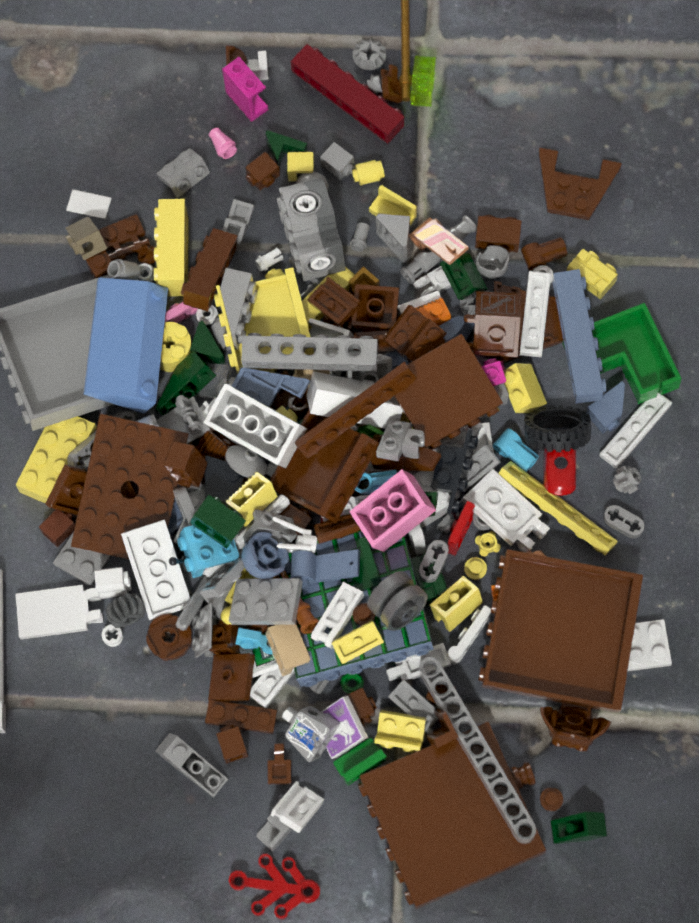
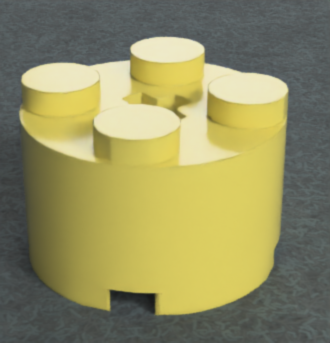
[160,322,192,372]

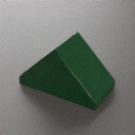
[190,320,225,366]

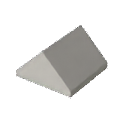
[376,214,410,264]

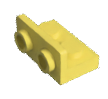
[374,710,427,752]

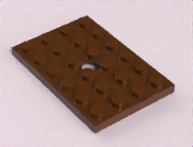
[71,414,189,559]

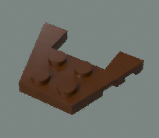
[539,148,622,220]
[494,282,563,363]

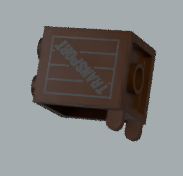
[464,291,520,357]

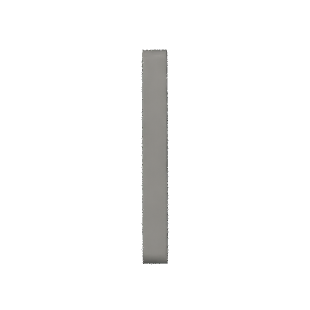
[419,657,536,844]

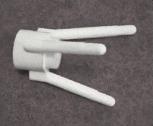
[272,517,317,553]

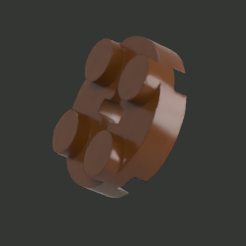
[146,614,192,661]

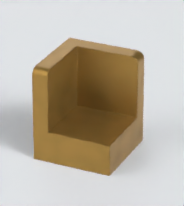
[348,266,379,295]

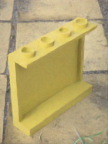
[213,267,314,374]

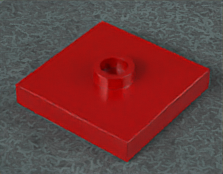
[448,501,475,556]

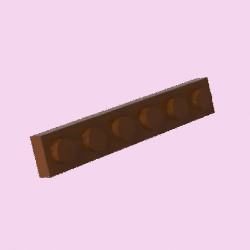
[294,362,417,459]

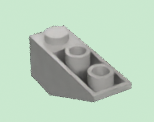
[155,733,228,797]

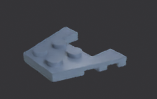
[232,367,311,407]

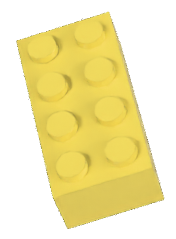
[154,199,188,297]
[16,416,97,503]

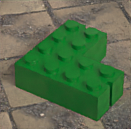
[562,303,682,404]

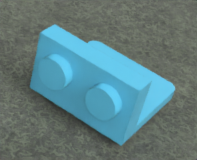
[177,525,239,578]

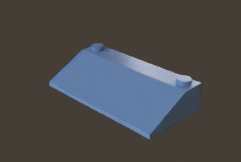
[83,278,168,414]

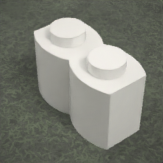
[94,567,132,599]

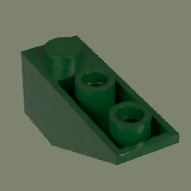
[155,351,217,415]

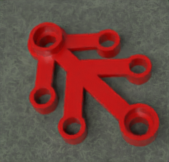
[229,854,320,919]

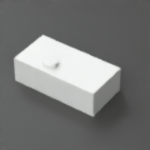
[306,371,403,429]
[203,384,307,468]

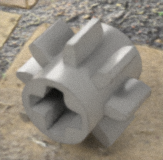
[613,465,641,494]

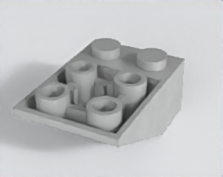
[220,268,257,350]

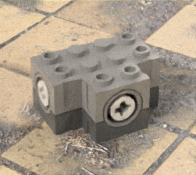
[277,178,346,281]

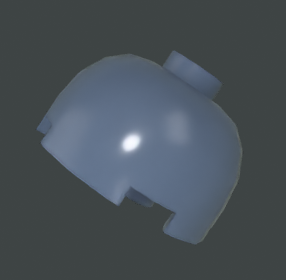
[241,532,289,579]

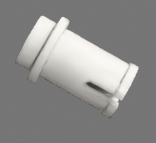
[254,248,284,272]

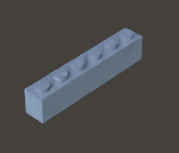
[552,269,606,404]

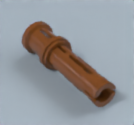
[273,570,319,634]

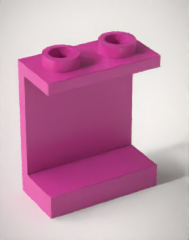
[222,57,268,122]

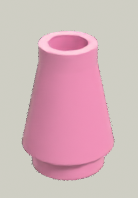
[209,128,237,159]

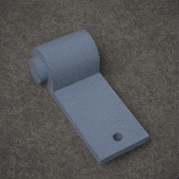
[291,549,360,587]

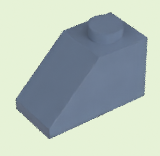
[586,381,625,434]

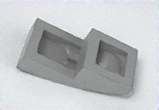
[222,199,255,245]

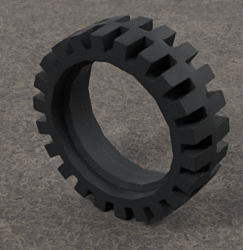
[524,405,591,452]

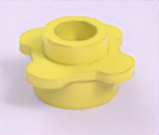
[475,531,501,557]

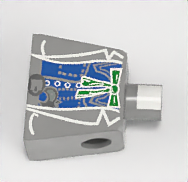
[282,706,341,763]

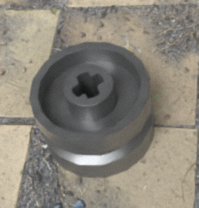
[367,571,428,631]

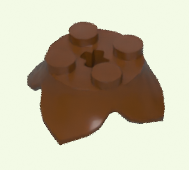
[540,703,611,752]

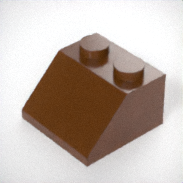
[351,284,399,332]

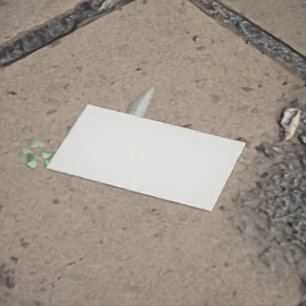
[66,190,111,219]

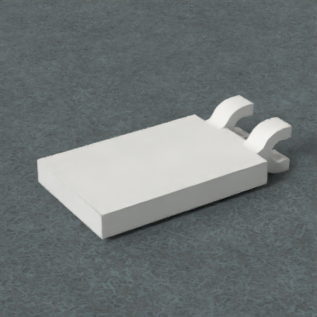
[462,469,550,553]
[16,585,104,639]

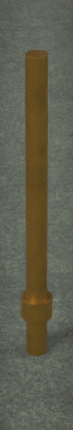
[399,0,412,102]

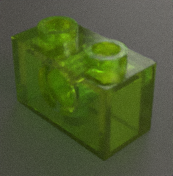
[411,56,436,107]

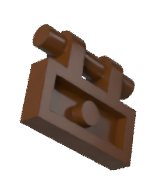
[99,214,151,261]

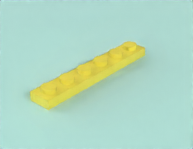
[498,461,618,555]

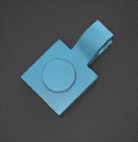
[235,628,273,654]

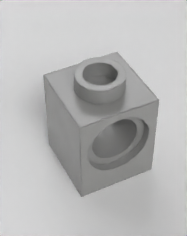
[320,142,354,181]

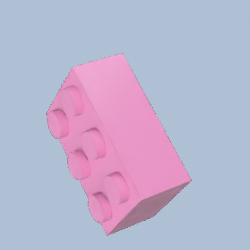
[349,470,436,552]

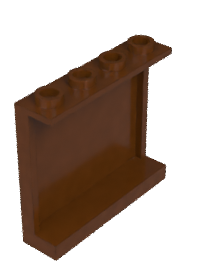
[394,334,503,450]
[270,410,379,523]

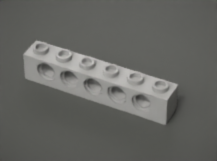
[241,333,378,372]

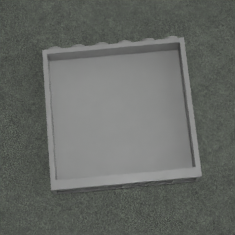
[0,275,159,431]

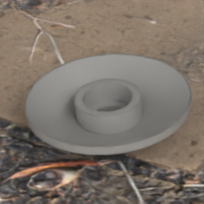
[225,445,267,478]

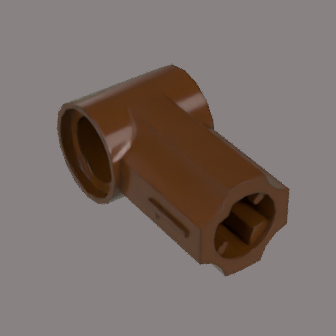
[521,237,568,271]

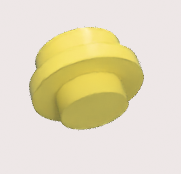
[464,557,487,580]

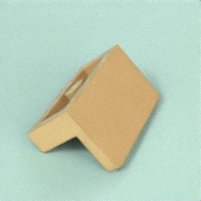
[265,623,310,676]

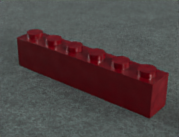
[291,44,404,144]

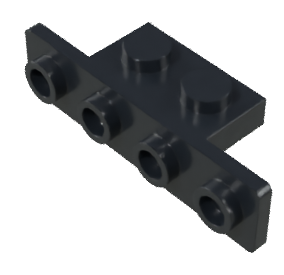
[431,428,478,519]

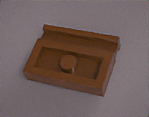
[307,277,361,327]

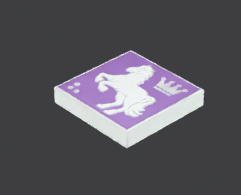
[321,696,368,759]

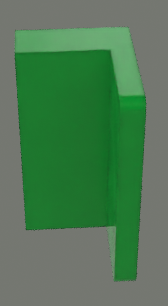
[333,738,387,786]

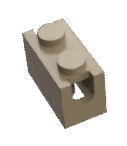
[65,216,107,260]

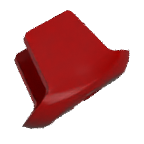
[543,448,576,496]

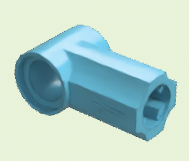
[492,428,539,472]
[355,470,397,495]

